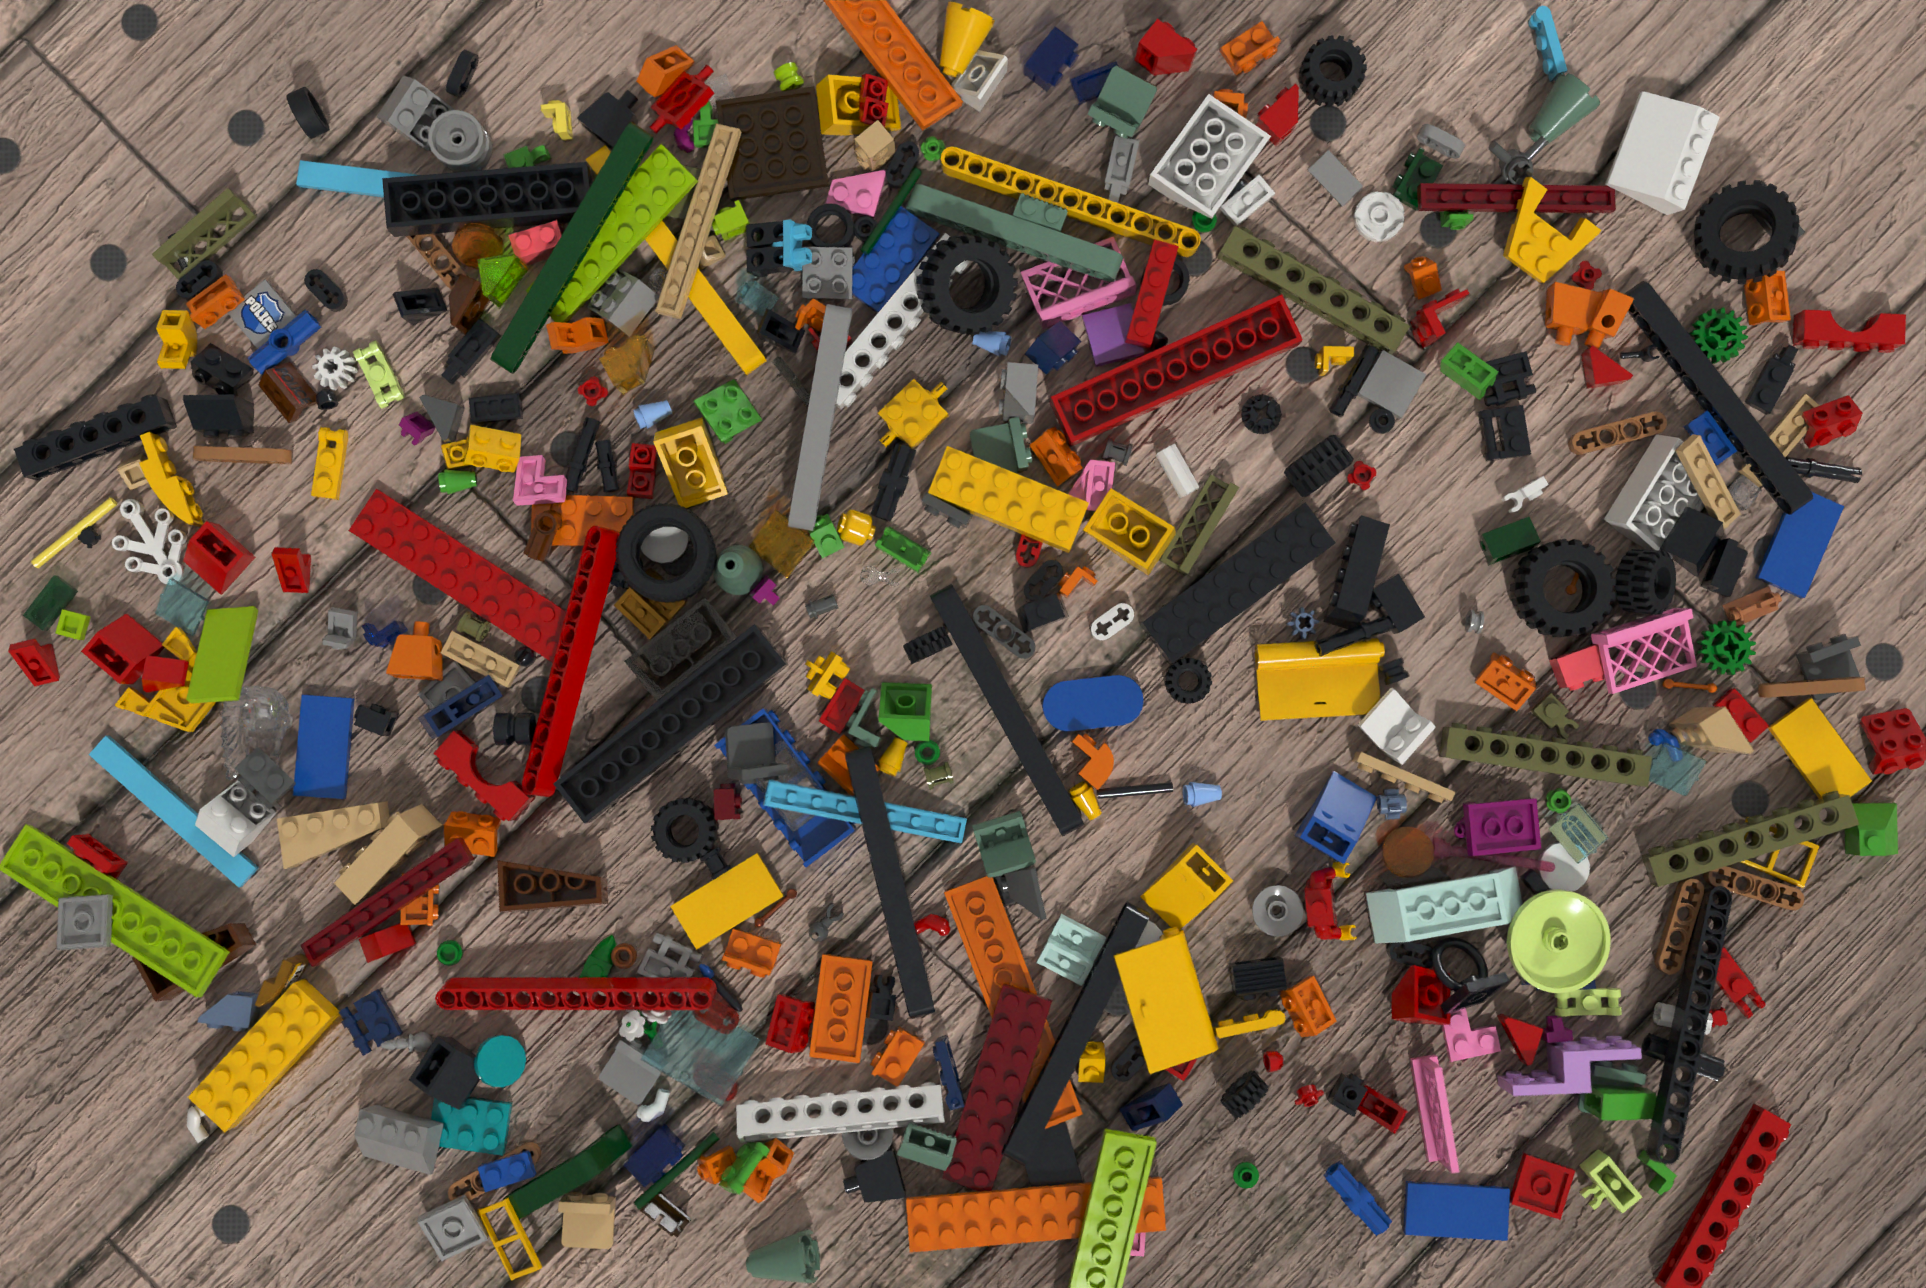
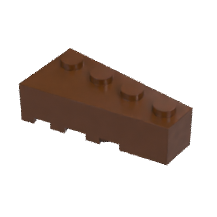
[497,860,608,913]
[132,923,256,1001]

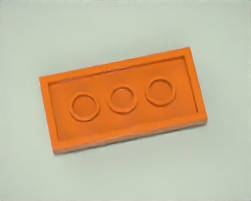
[531,495,634,547]
[809,954,873,1063]

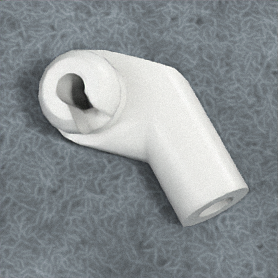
[637,1089,670,1122]
[187,1106,209,1143]

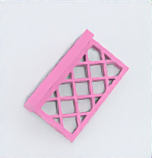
[1021,236,1136,330]
[1591,608,1697,694]
[1410,1054,1459,1173]

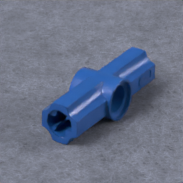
[248,309,322,375]
[1323,1161,1392,1236]

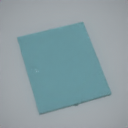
[641,995,760,1106]

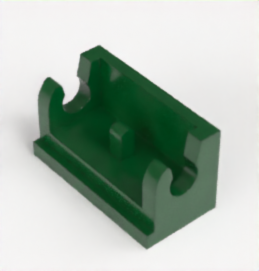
[1479,517,1541,566]

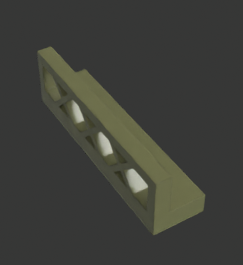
[152,188,257,280]
[1159,474,1239,576]

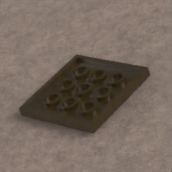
[716,86,829,201]

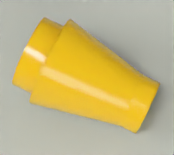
[878,737,908,777]
[1069,781,1102,820]

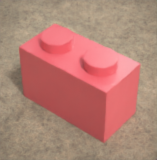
[508,220,564,267]
[1549,644,1611,691]

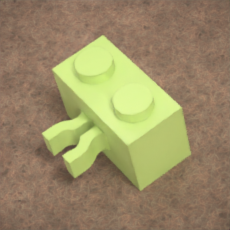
[1579,1149,1642,1214]

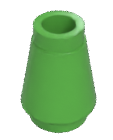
[438,470,477,495]

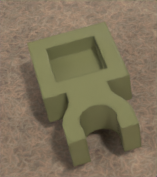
[1531,693,1579,739]

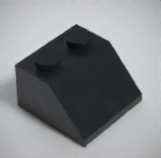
[183,395,254,438]

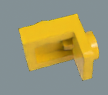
[1078,1041,1105,1083]

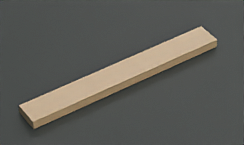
[655,123,742,319]

